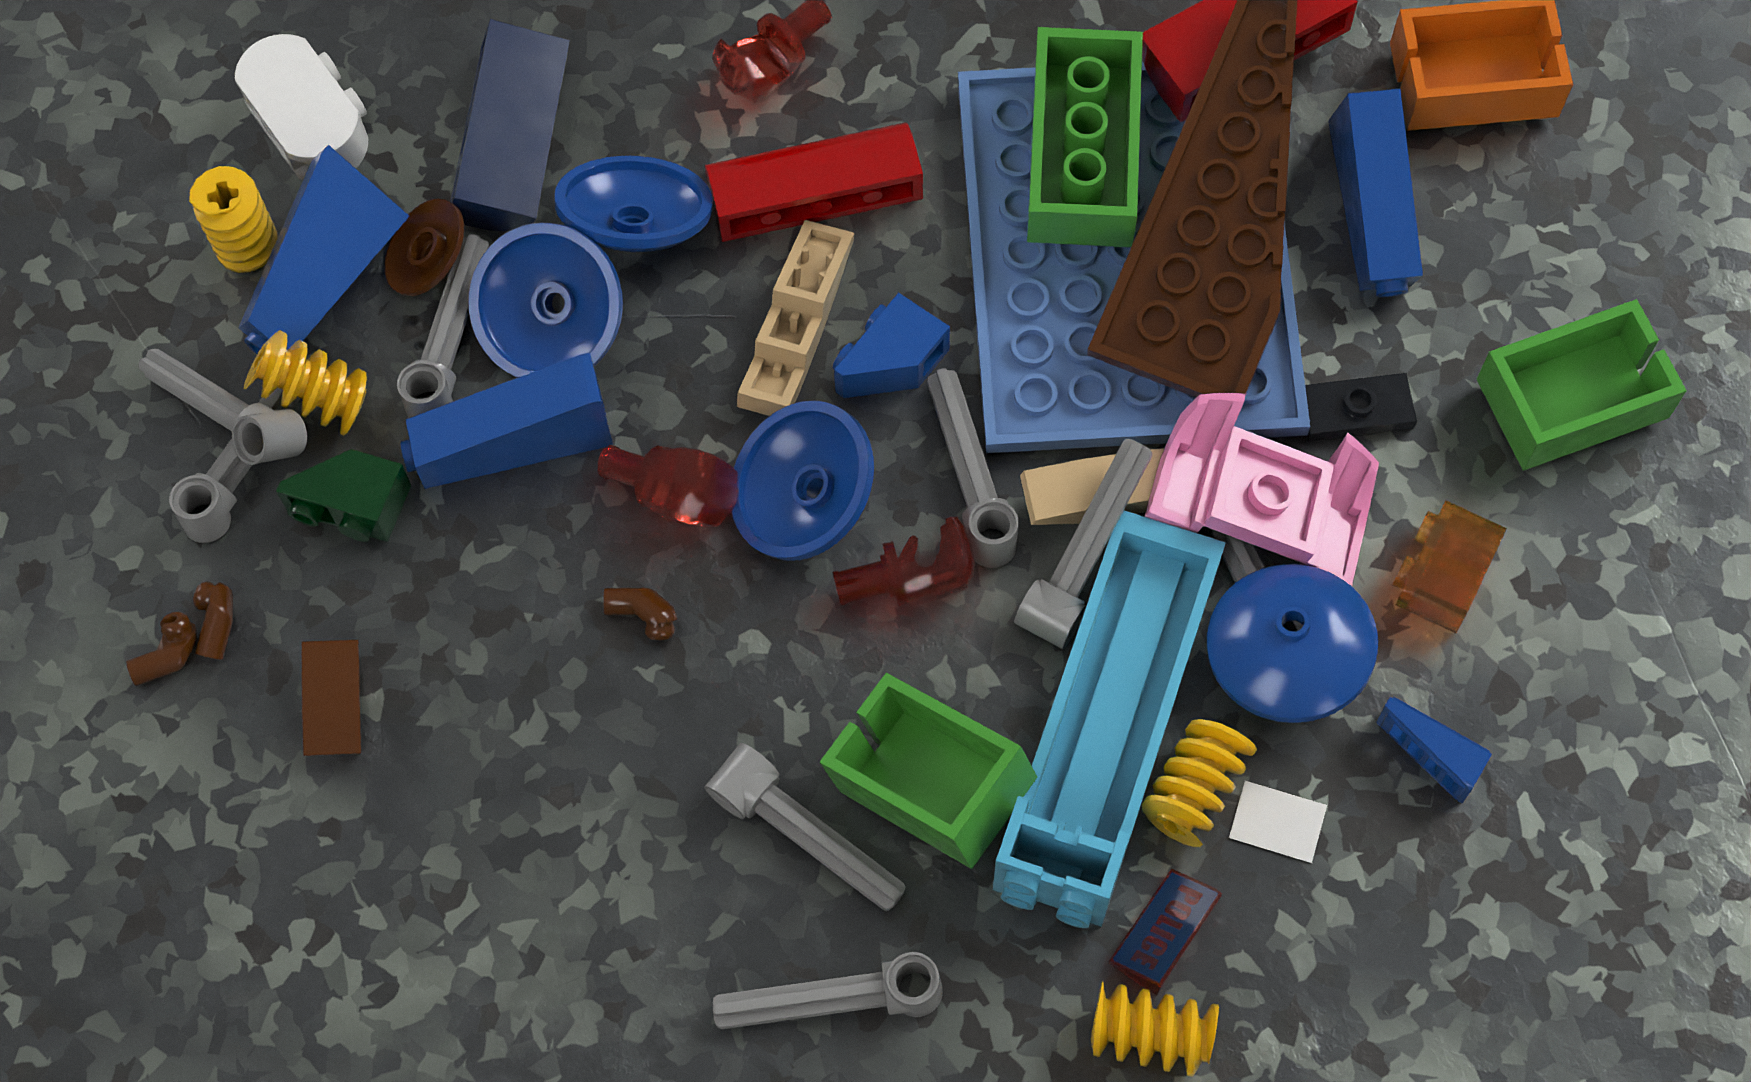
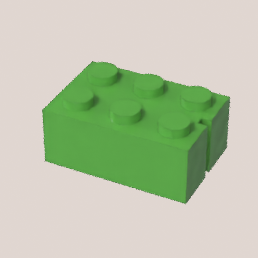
[1476,299,1687,471]
[820,673,1038,869]

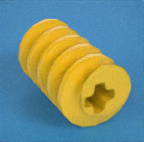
[189,166,278,273]
[244,330,367,436]
[1141,719,1257,847]
[1091,981,1219,1077]

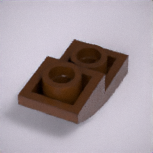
[302,639,362,756]

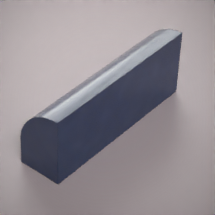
[450,19,570,231]

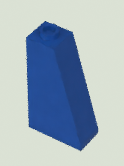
[1328,89,1423,297]
[238,145,409,354]
[400,352,613,489]

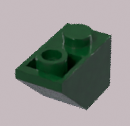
[276,449,411,542]

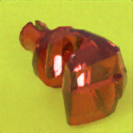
[712,0,832,103]
[598,445,739,528]
[832,517,975,607]

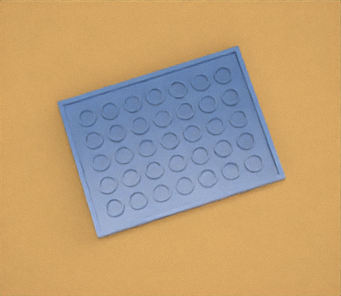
[958,62,1310,453]

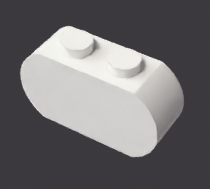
[235,34,368,180]

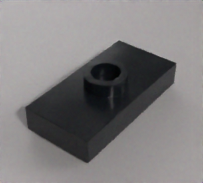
[1305,373,1417,442]

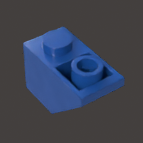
[833,292,950,398]

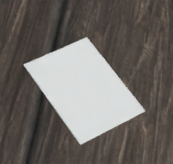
[1229,781,1327,863]

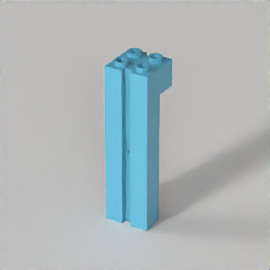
[993,510,1226,928]

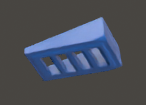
[1376,697,1492,803]

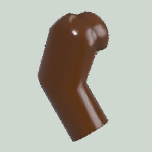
[193,581,233,660]
[604,588,677,640]
[126,612,197,686]

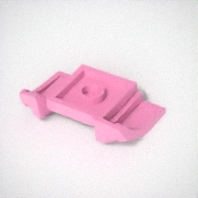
[1144,393,1379,586]

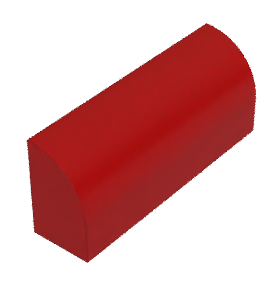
[1142,0,1358,123]
[705,122,923,242]

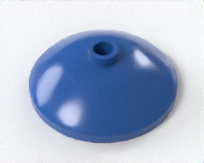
[555,156,713,252]
[469,223,623,378]
[730,401,874,561]
[1207,564,1378,723]

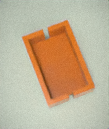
[1390,0,1573,131]

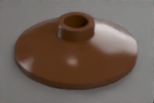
[385,198,464,297]

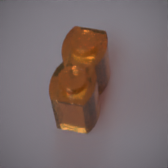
[1392,500,1507,633]

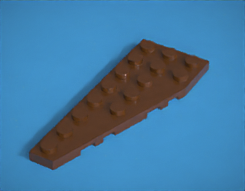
[1087,0,1297,398]

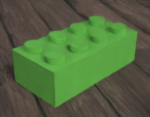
[1027,27,1143,247]

